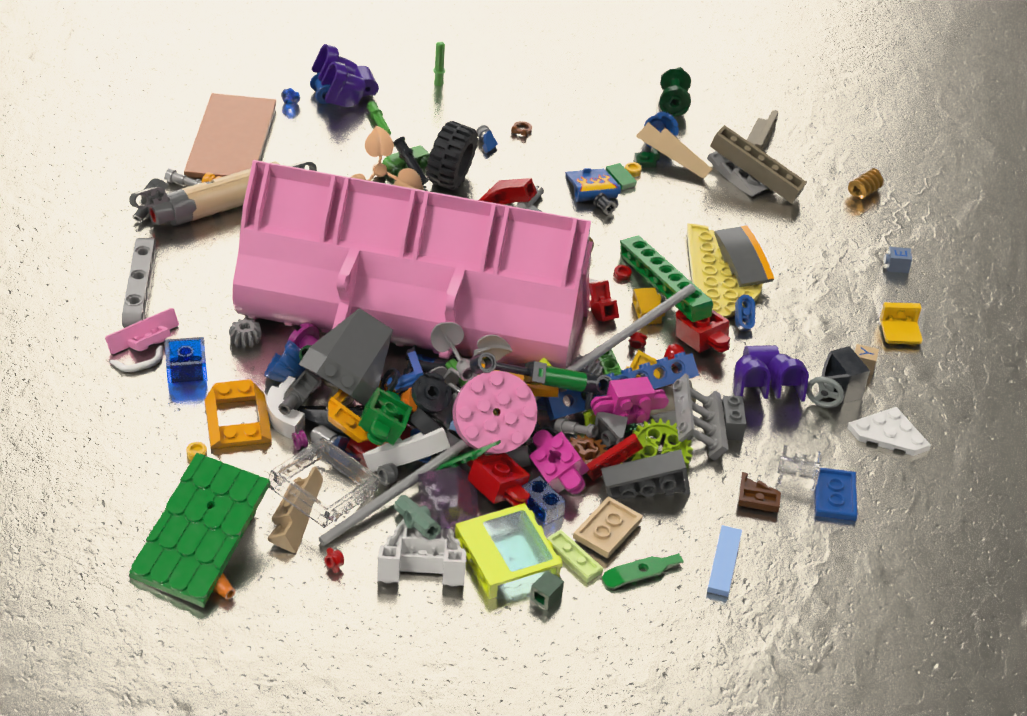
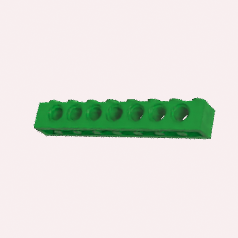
[620,235,713,322]

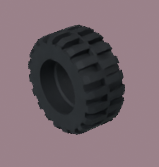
[426,121,478,190]

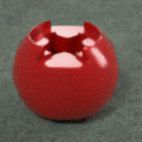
[664,344,685,368]

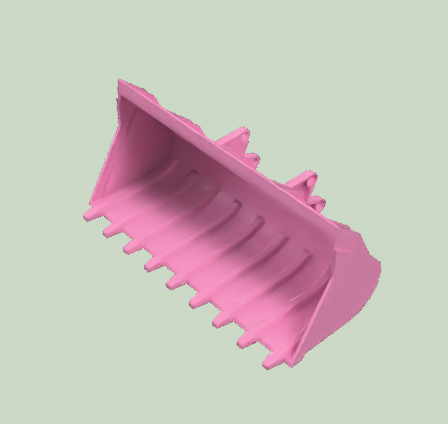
[232,160,593,369]

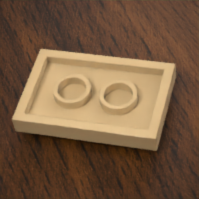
[573,496,643,558]

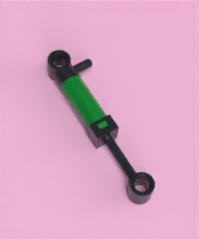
[469,352,612,410]

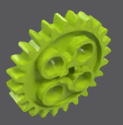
[630,418,693,468]

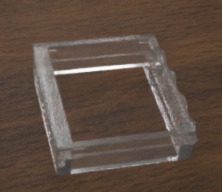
[268,437,380,528]

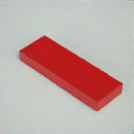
[586,433,643,481]

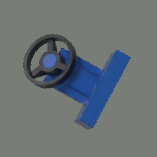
[380,351,424,393]

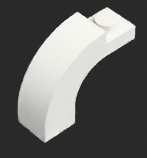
[267,376,305,439]

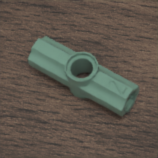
[394,495,441,540]

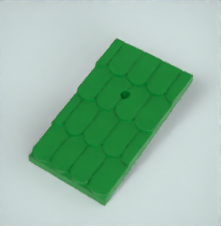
[129,453,271,607]

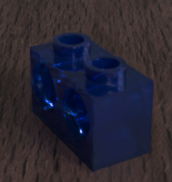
[521,476,566,526]

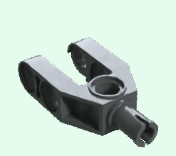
[278,369,323,415]

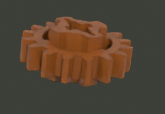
[570,434,607,464]

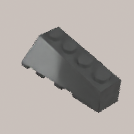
[601,450,691,499]

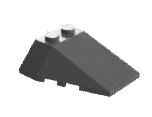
[299,308,393,407]

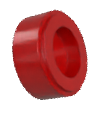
[613,265,632,281]

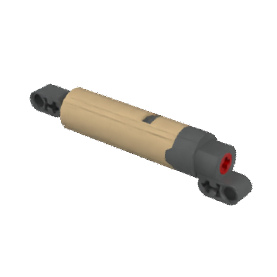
[129,161,317,226]

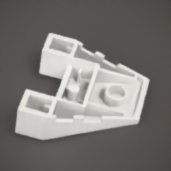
[377,519,466,587]

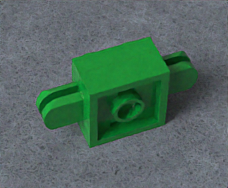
[358,387,413,445]

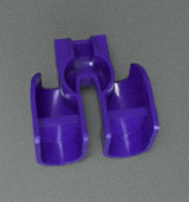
[311,44,379,107]
[732,345,809,402]

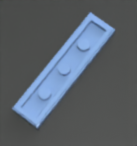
[707,525,742,597]

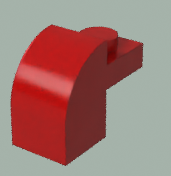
[589,280,619,322]

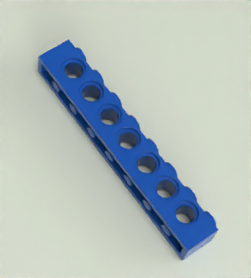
[543,352,699,421]

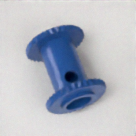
[310,73,331,104]

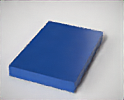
[814,467,857,521]

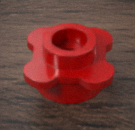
[628,332,648,349]
[324,548,345,573]

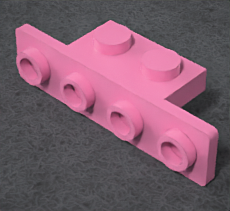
[105,308,179,354]

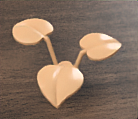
[351,126,424,190]

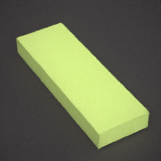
[546,530,603,583]

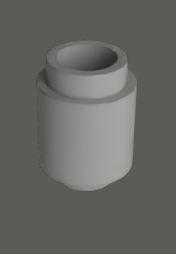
[310,425,338,452]

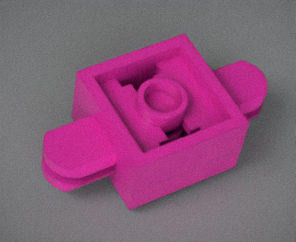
[590,377,669,424]
[529,430,590,494]

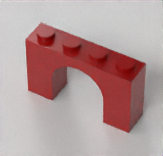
[479,178,537,205]

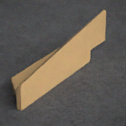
[636,122,713,178]
[267,466,323,553]

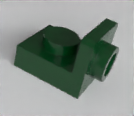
[634,147,660,168]

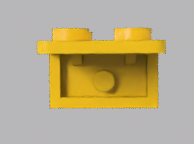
[879,302,923,344]

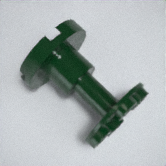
[659,67,692,117]

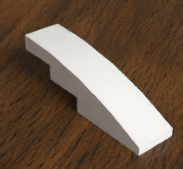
[363,427,450,472]

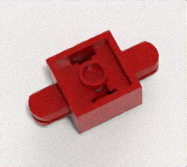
[676,310,730,353]
[467,453,530,506]

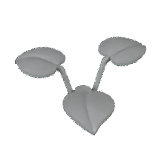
[430,322,512,387]

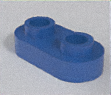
[735,295,755,331]

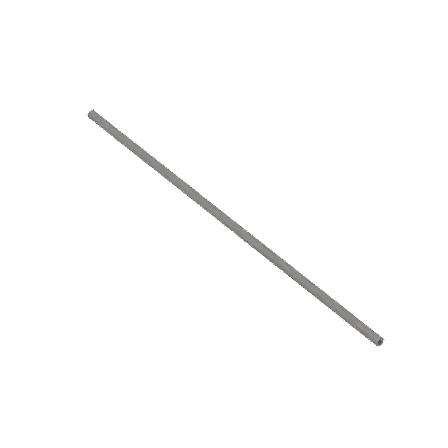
[318,284,696,546]

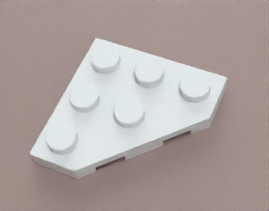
[847,407,931,456]

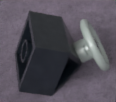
[806,346,870,408]

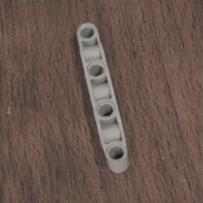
[122,238,156,327]

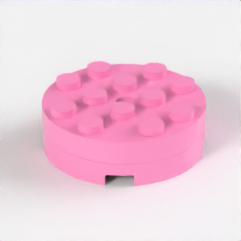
[453,371,537,454]

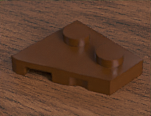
[738,472,781,512]

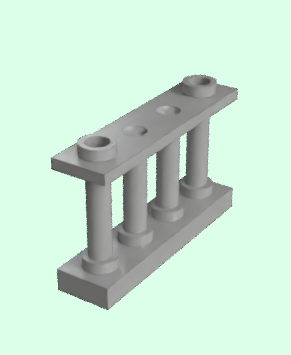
[673,373,728,460]

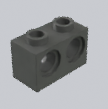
[722,395,746,441]

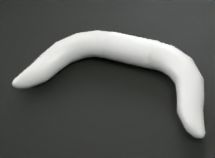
[109,346,163,372]

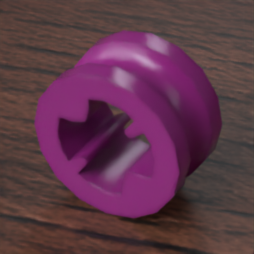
[292,430,308,450]

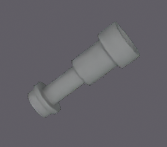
[164,168,202,186]
[554,418,598,438]

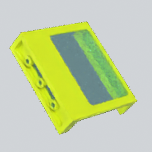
[455,503,563,599]

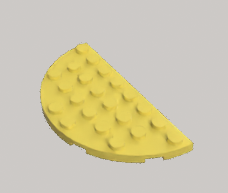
[687,223,763,318]

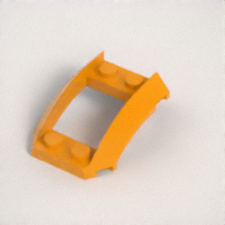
[205,379,272,449]
[328,380,399,443]

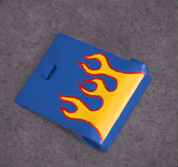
[565,168,621,202]

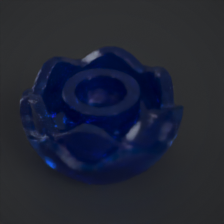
[281,88,301,105]

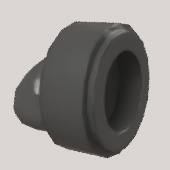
[377,463,398,486]

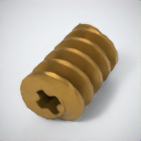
[848,168,884,199]

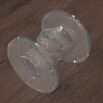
[777,445,822,491]

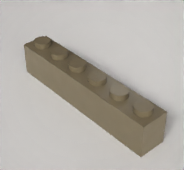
[709,125,807,204]

